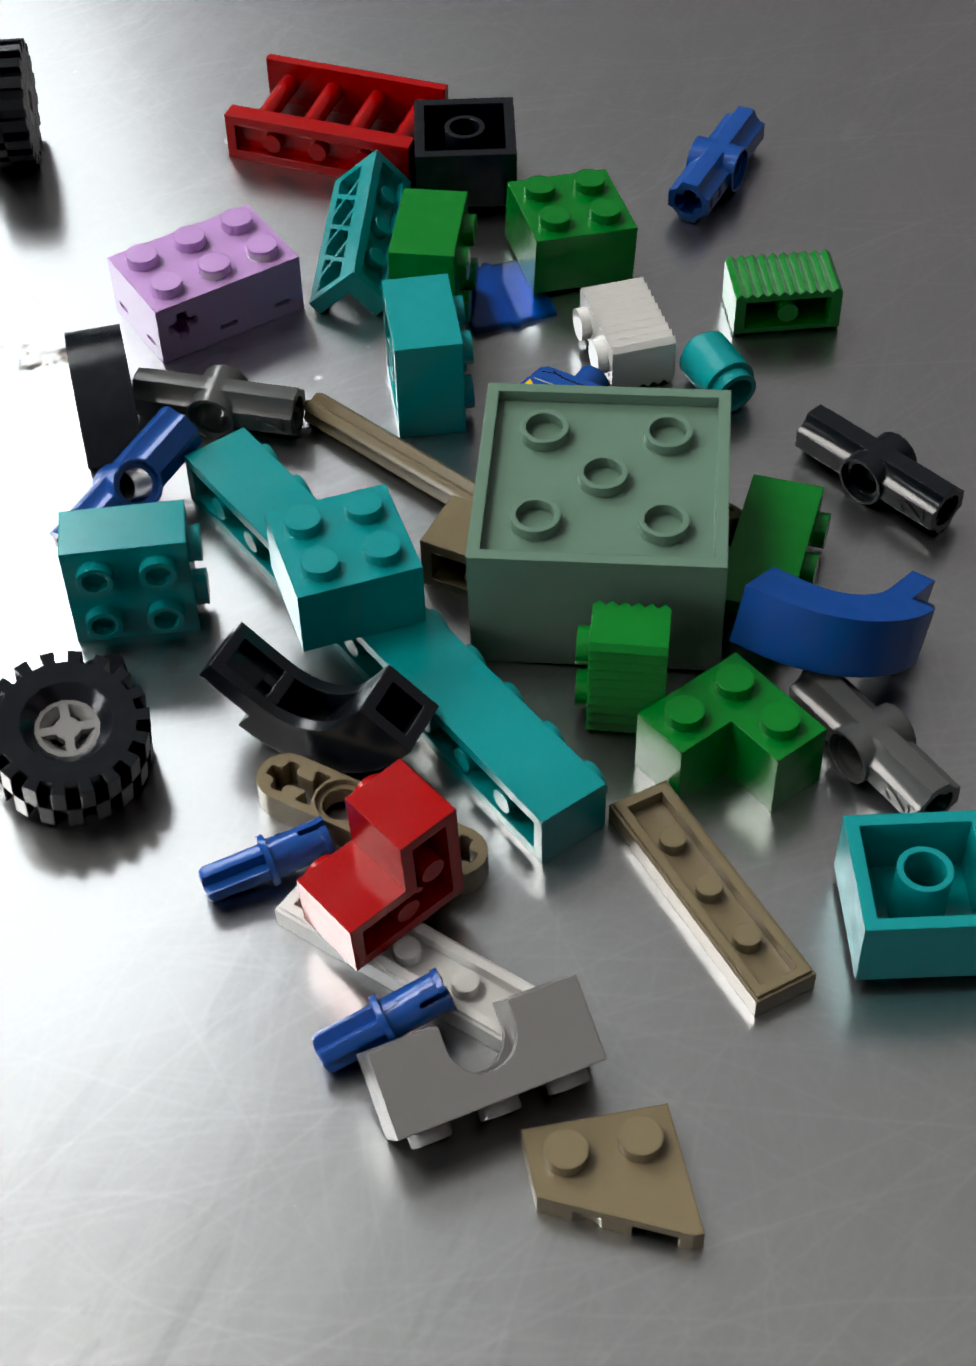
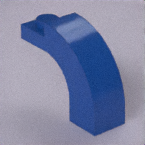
[729,566,935,678]

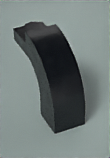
[64,323,141,469]
[199,621,439,773]

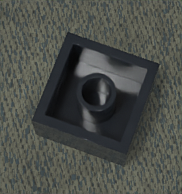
[414,97,517,209]

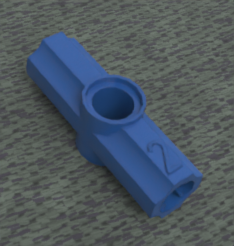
[668,106,765,223]
[49,406,203,547]

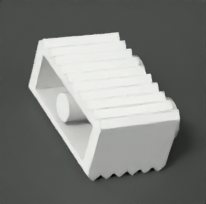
[573,277,676,387]

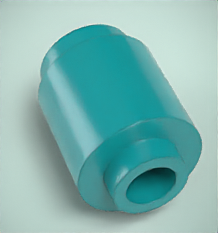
[679,331,756,411]

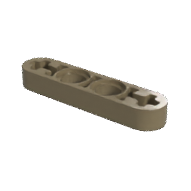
[256,753,489,895]

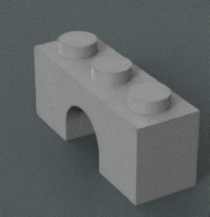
[356,974,607,1149]

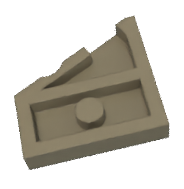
[521,1103,705,1250]

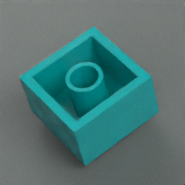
[381,273,475,438]
[264,484,426,652]
[834,810,976,980]

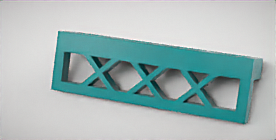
[309,149,411,316]

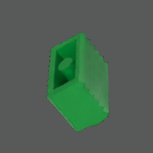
[722,249,843,335]
[574,600,672,733]

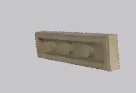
[609,780,816,1017]

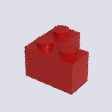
[296,759,464,971]

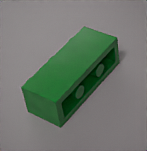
[722,474,831,646]

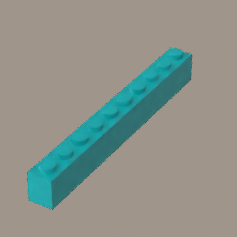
[184,427,608,864]

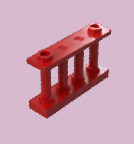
[224,54,448,188]

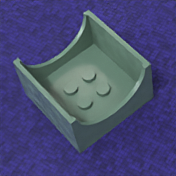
[465,382,731,670]

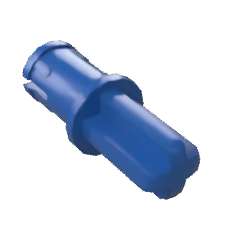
[198,816,335,902]
[312,967,457,1072]

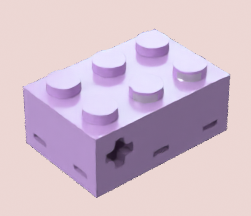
[107,204,304,364]

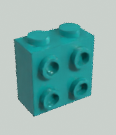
[58,499,210,642]

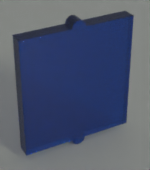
[466,260,557,335]

